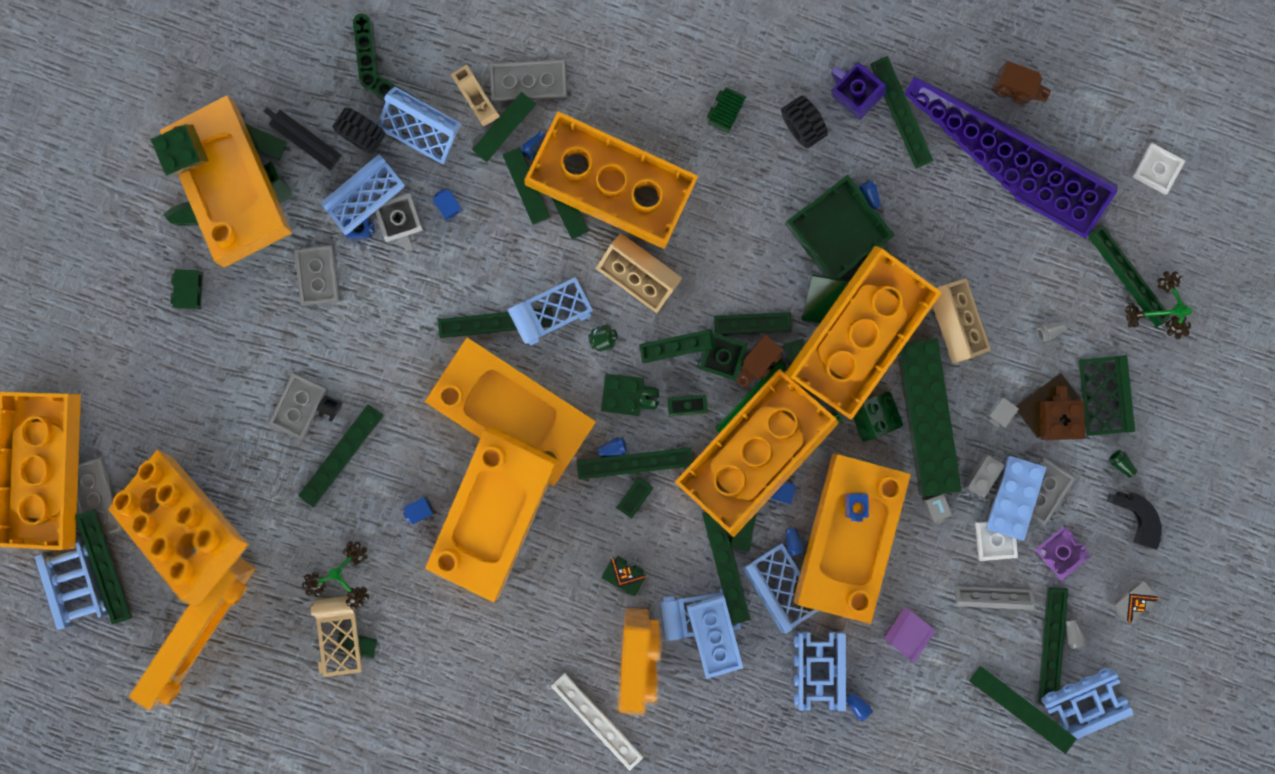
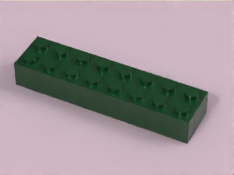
[898,338,962,497]

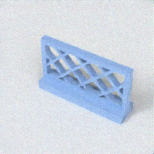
[378,86,462,165]
[320,154,405,235]
[742,543,819,634]

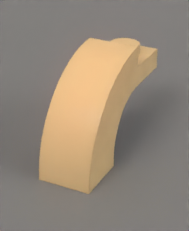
[451,65,499,127]

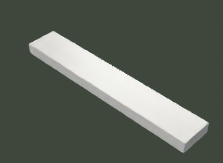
[551,673,644,771]

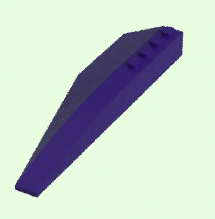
[905,76,1118,239]

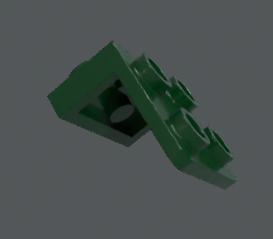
[853,391,903,442]

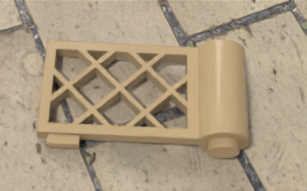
[310,596,363,677]

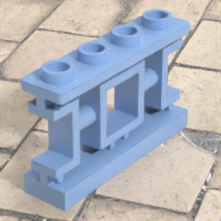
[794,631,846,711]
[1041,668,1134,739]

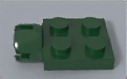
[601,374,659,416]

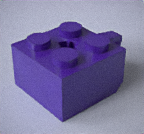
[831,63,886,120]

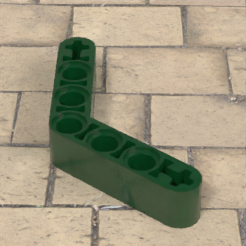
[353,13,423,119]

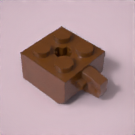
[991,61,1051,104]
[736,334,783,388]
[1039,386,1085,440]

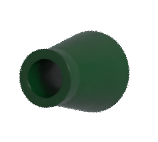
[1109,450,1137,478]

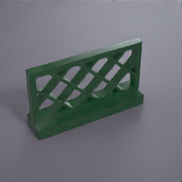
[1078,355,1135,436]

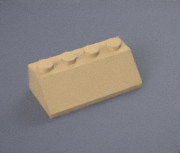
[596,233,683,313]
[933,278,991,364]

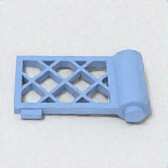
[508,277,593,346]
[660,588,741,641]

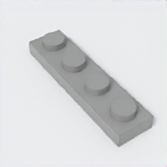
[955,586,1035,610]

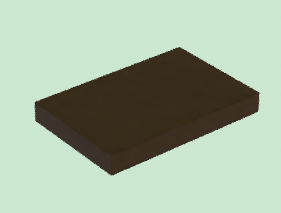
[1016,373,1081,438]

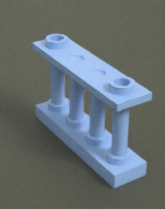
[34,541,108,630]

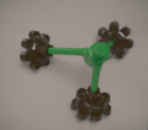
[1125,271,1192,339]
[302,541,369,610]

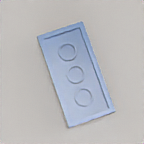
[986,456,1047,541]
[686,595,743,679]

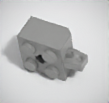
[375,193,425,253]

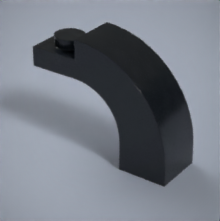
[1107,492,1162,550]

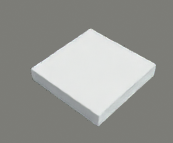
[1132,143,1185,195]
[975,521,1018,561]

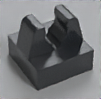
[316,396,343,421]

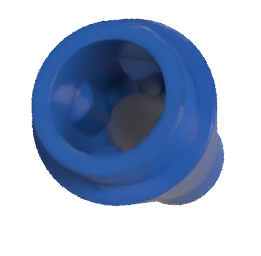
[521,131,546,160]
[859,180,881,210]
[597,437,627,458]
[786,528,806,557]
[846,692,873,721]

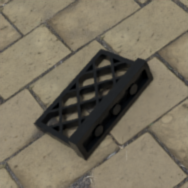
[263,107,342,171]

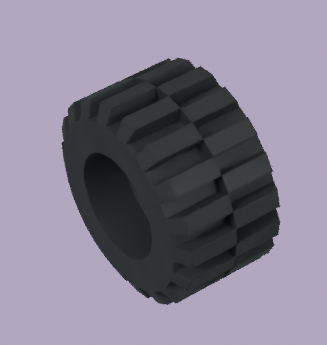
[781,95,828,149]
[332,107,386,154]

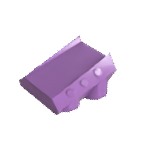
[1035,526,1091,581]
[884,607,936,663]

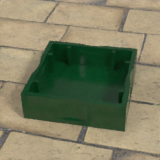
[785,175,895,279]

